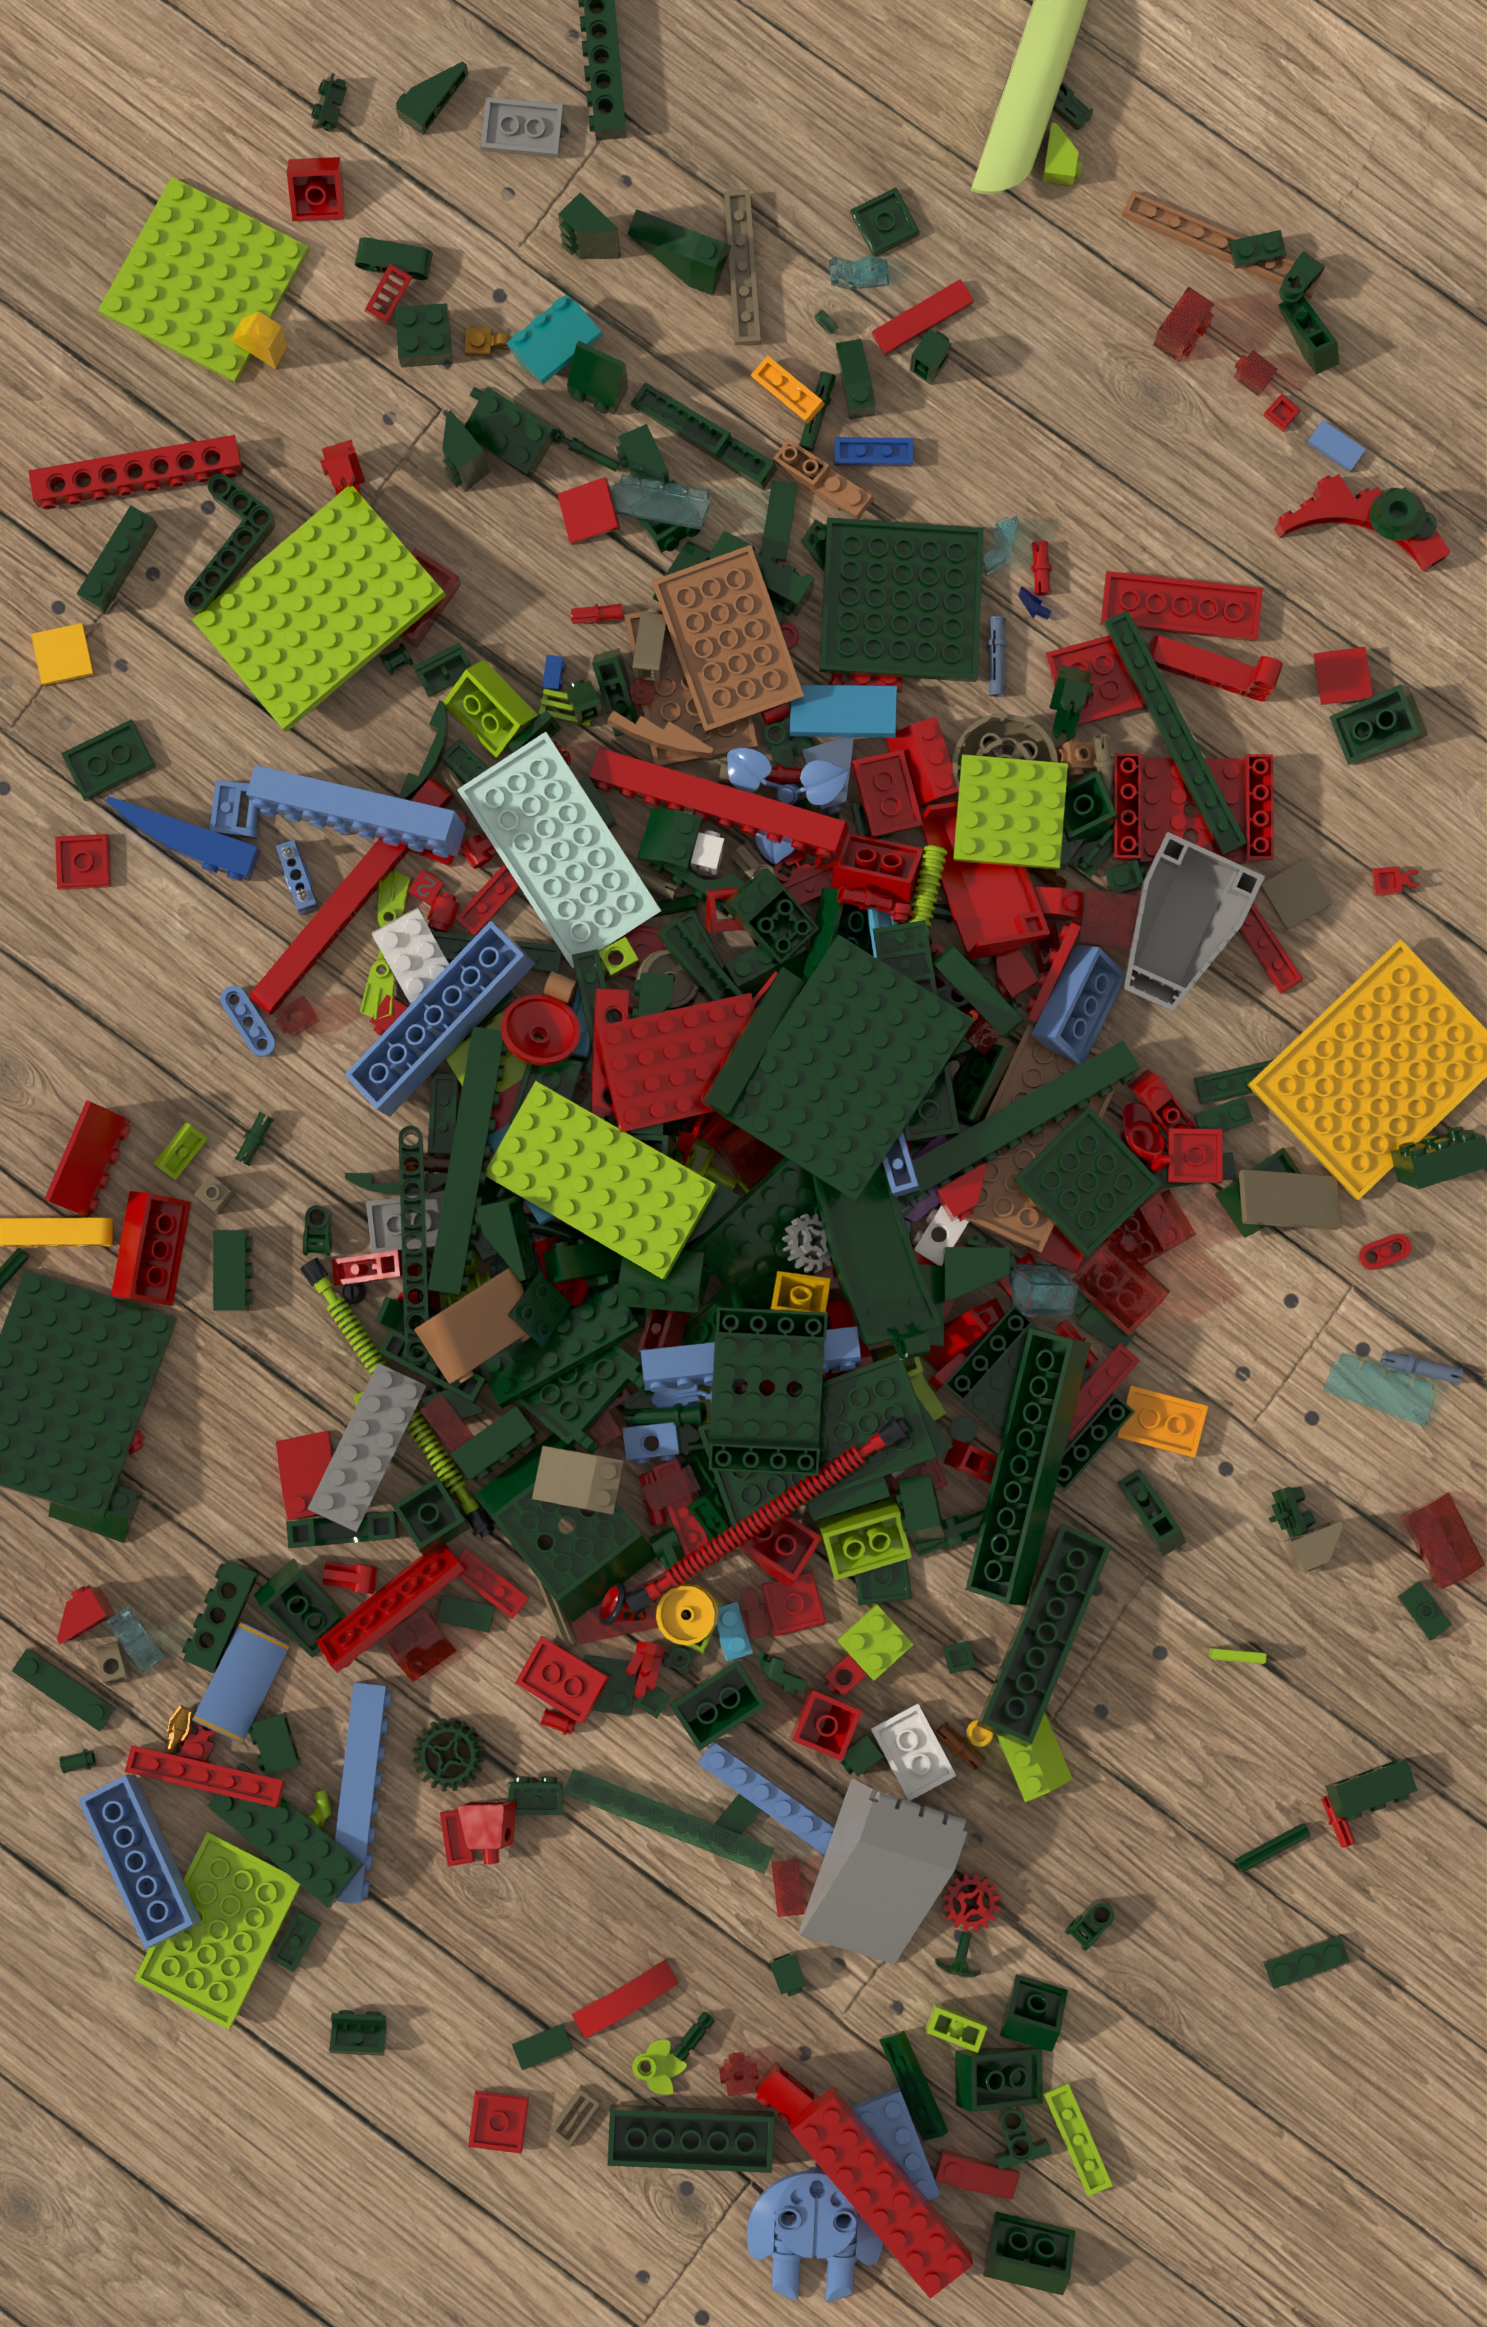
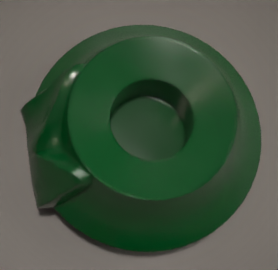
[1370,487,1426,541]

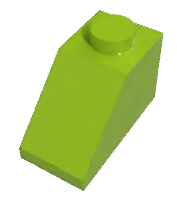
[1042,122,1082,186]

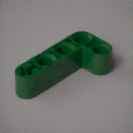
[933,944,1024,1039]

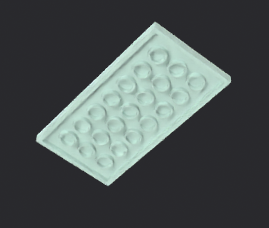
[457,732,661,968]

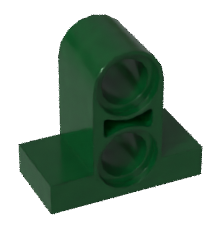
[994,2107,1052,2170]

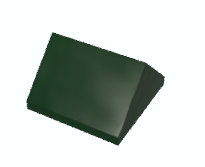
[1063,771,1118,840]

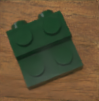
[630,479,704,553]

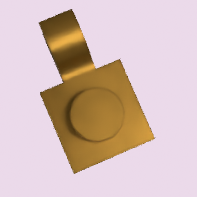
[464,328,510,356]

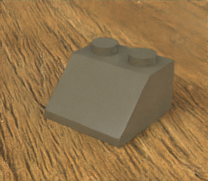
[1284,1520,1344,1575]

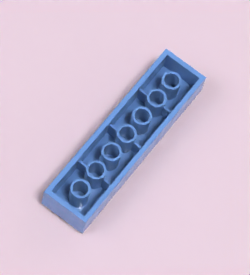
[246,765,466,858]
[344,921,536,1117]

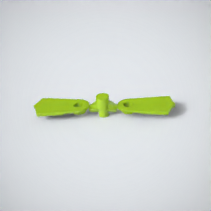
[360,870,412,1020]

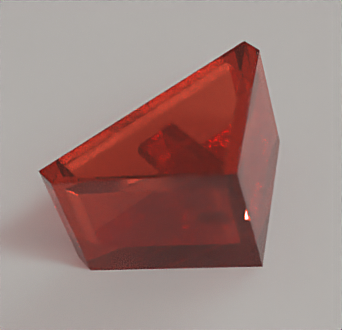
[1029,922,1064,973]

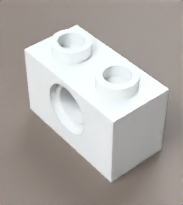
[691,830,725,878]
[911,1205,969,1266]

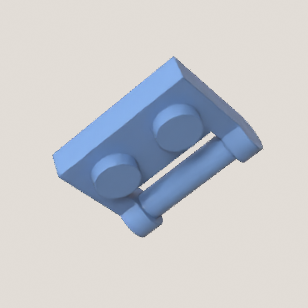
[210,780,258,839]

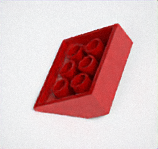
[44,1100,131,1218]

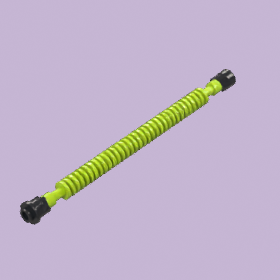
[300,1257,495,1538]

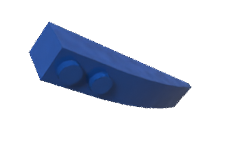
[106,796,261,882]

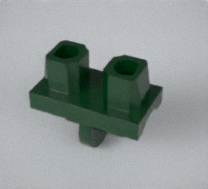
[1268,1487,1316,1537]

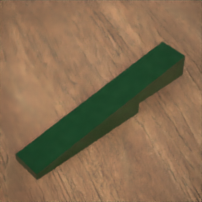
[631,383,777,490]
[656,917,743,1002]
[701,967,805,1117]

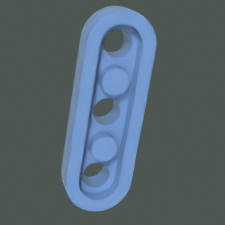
[220,986,276,1057]

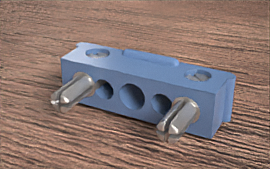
[276,840,319,915]

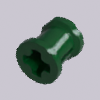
[380,643,414,676]

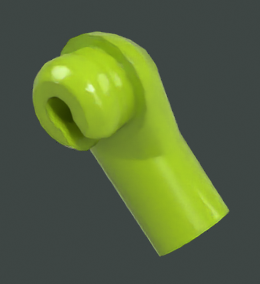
[308,1789,332,1828]

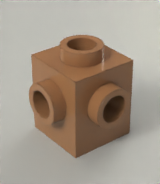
[1055,738,1097,777]

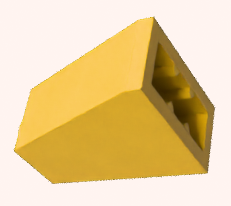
[231,312,288,369]

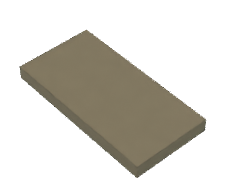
[1239,1169,1341,1230]

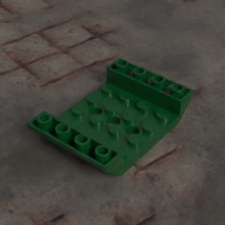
[943,1305,1135,1492]
[709,1307,828,1476]
[474,1433,657,1623]

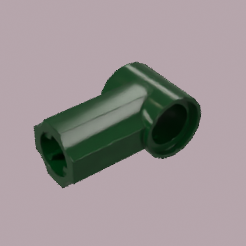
[649,1527,684,1570]

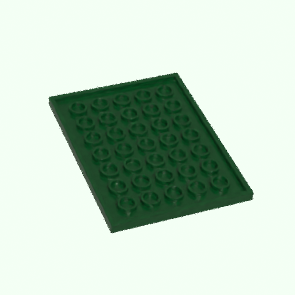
[721,935,975,1203]
[0,1270,177,1519]

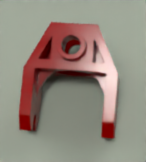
[320,439,365,496]

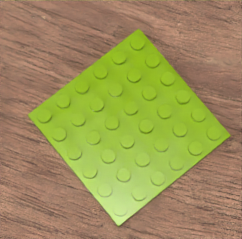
[98,177,309,383]

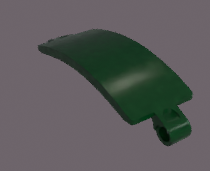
[812,1163,941,1360]

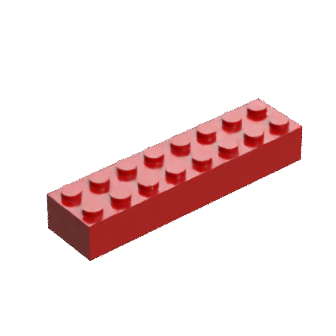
[790,2086,973,2299]

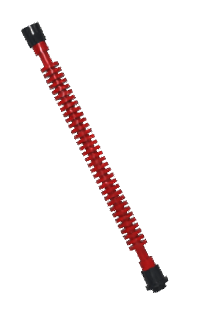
[625,1416,910,1615]

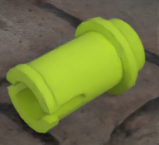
[704,1166,738,1191]

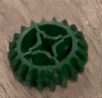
[413,1718,485,1791]

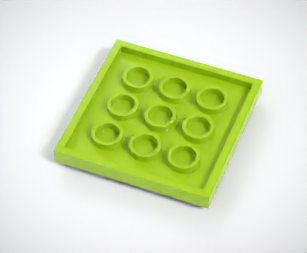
[953,755,1068,870]

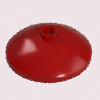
[500,994,581,1065]

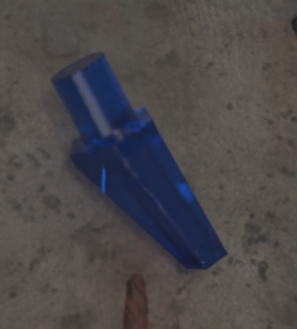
[1018,586,1052,620]

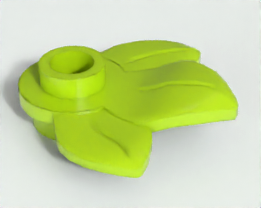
[632,2039,687,2095]

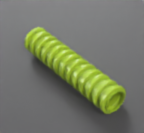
[908,845,947,936]

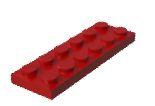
[1100,571,1263,642]
[316,1544,465,1673]

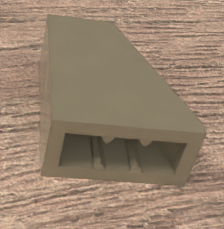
[632,609,667,683]

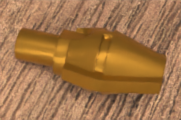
[165,1705,194,1754]

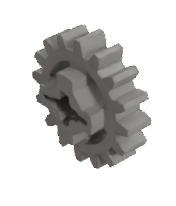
[782,1214,833,1273]

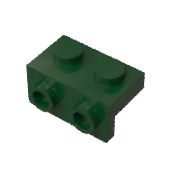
[508,1776,563,1815]
[329,2010,387,2056]

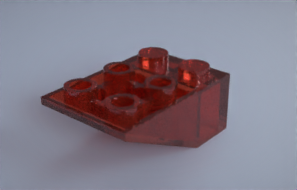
[1102,1189,1196,1278]

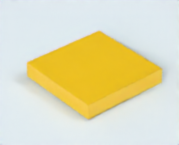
[31,623,94,686]

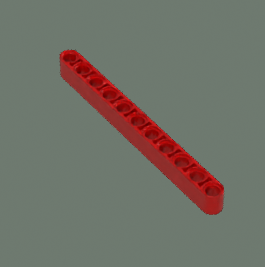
[249,778,453,1015]

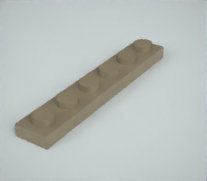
[724,189,761,345]

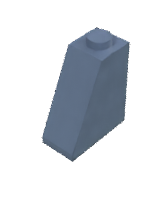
[802,737,854,816]

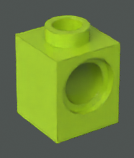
[599,937,639,979]

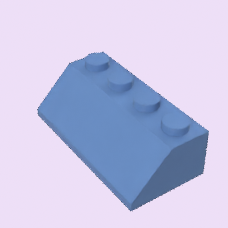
[1031,944,1126,1065]

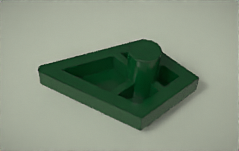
[801,519,827,572]

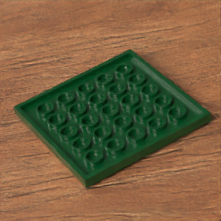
[819,517,984,682]

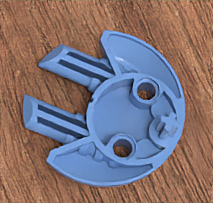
[747,2163,883,2302]

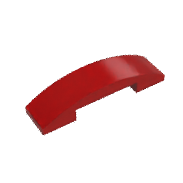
[571,1959,679,2038]

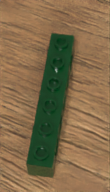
[578,0,627,141]

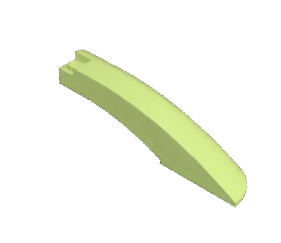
[971,0,1088,195]

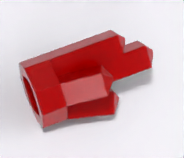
[625,1641,664,1698]

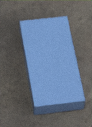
[1307,420,1366,472]

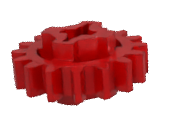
[942,1872,1000,1933]

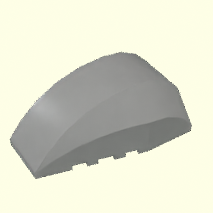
[1124,832,1265,1011]

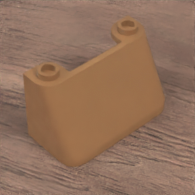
[414,1267,530,1384]

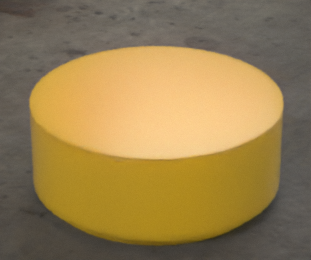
[966,1719,994,1747]

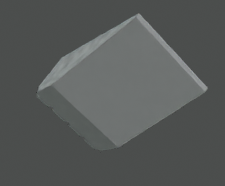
[798,1778,968,1965]

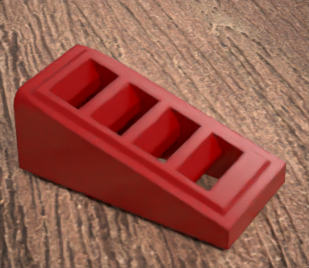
[364,264,413,324]

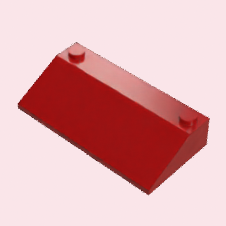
[921,801,1050,960]

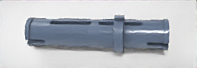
[987,616,1008,697]
[1380,1350,1463,1385]

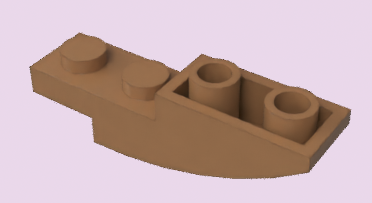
[773,439,874,520]

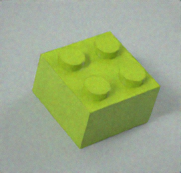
[837,1604,914,1681]

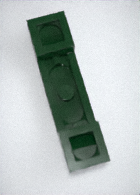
[399,700,448,801]
[345,1173,448,1196]

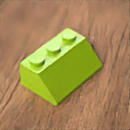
[443,659,538,758]
[817,1498,912,1581]
[996,1713,1073,1802]

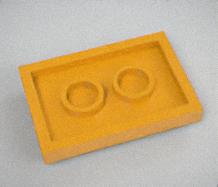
[1116,1385,1208,1458]

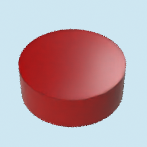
[780,623,799,650]

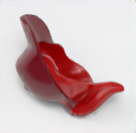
[1120,1103,1173,1172]

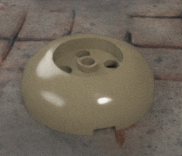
[952,713,1058,789]

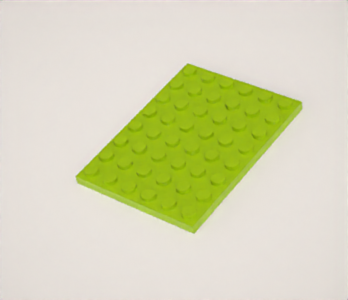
[192,486,446,732]

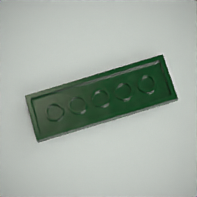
[480,1284,642,1409]
[208,1763,364,1908]

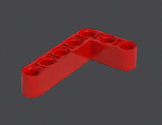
[1149,636,1283,702]

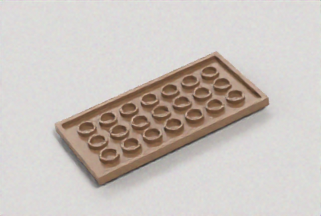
[958,1020,1118,1254]

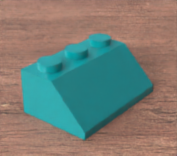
[506,295,603,384]

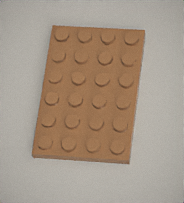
[652,545,804,732]
[624,608,758,767]

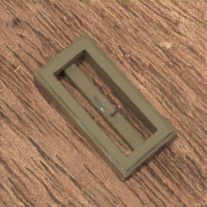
[548,2086,602,2148]

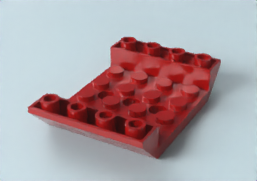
[1114,753,1274,864]

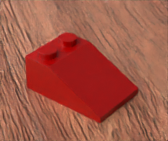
[276,1431,333,1520]
[737,1512,822,1587]

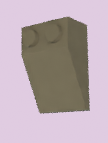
[532,1446,624,1515]

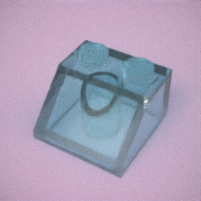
[1008,1264,1079,1318]

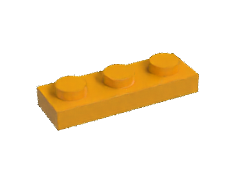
[751,355,825,424]

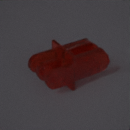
[740,1588,771,1638]

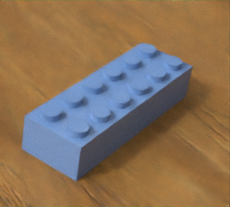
[78,1774,202,1949]

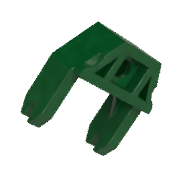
[1049,665,1094,742]

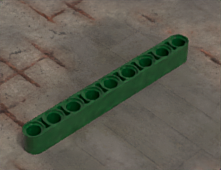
[398,1126,430,1365]

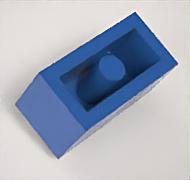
[542,655,566,692]

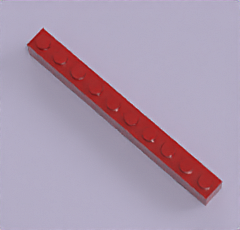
[589,748,849,859]

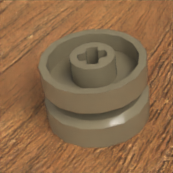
[636,949,698,1008]

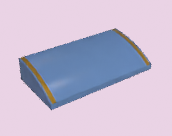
[192,1622,290,1744]

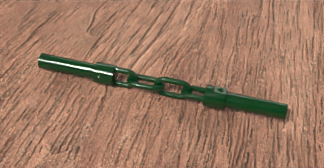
[470,387,620,472]

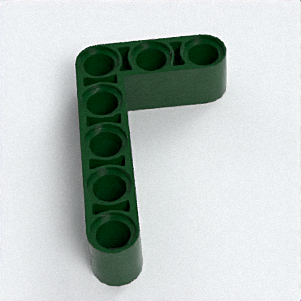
[184,474,276,615]

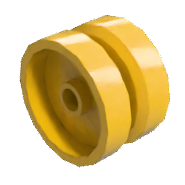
[656,1583,719,1645]

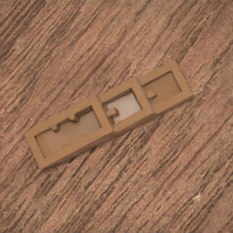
[608,710,714,759]

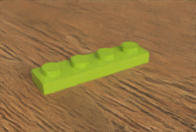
[1043,2082,1113,2197]

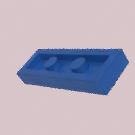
[834,437,913,466]

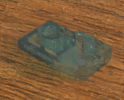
[829,255,889,290]
[982,516,1019,575]
[106,1606,165,1672]

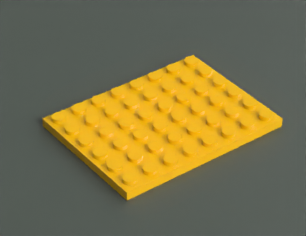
[1247,939,1487,1200]

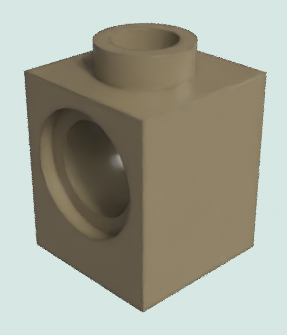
[194,1175,235,1214]

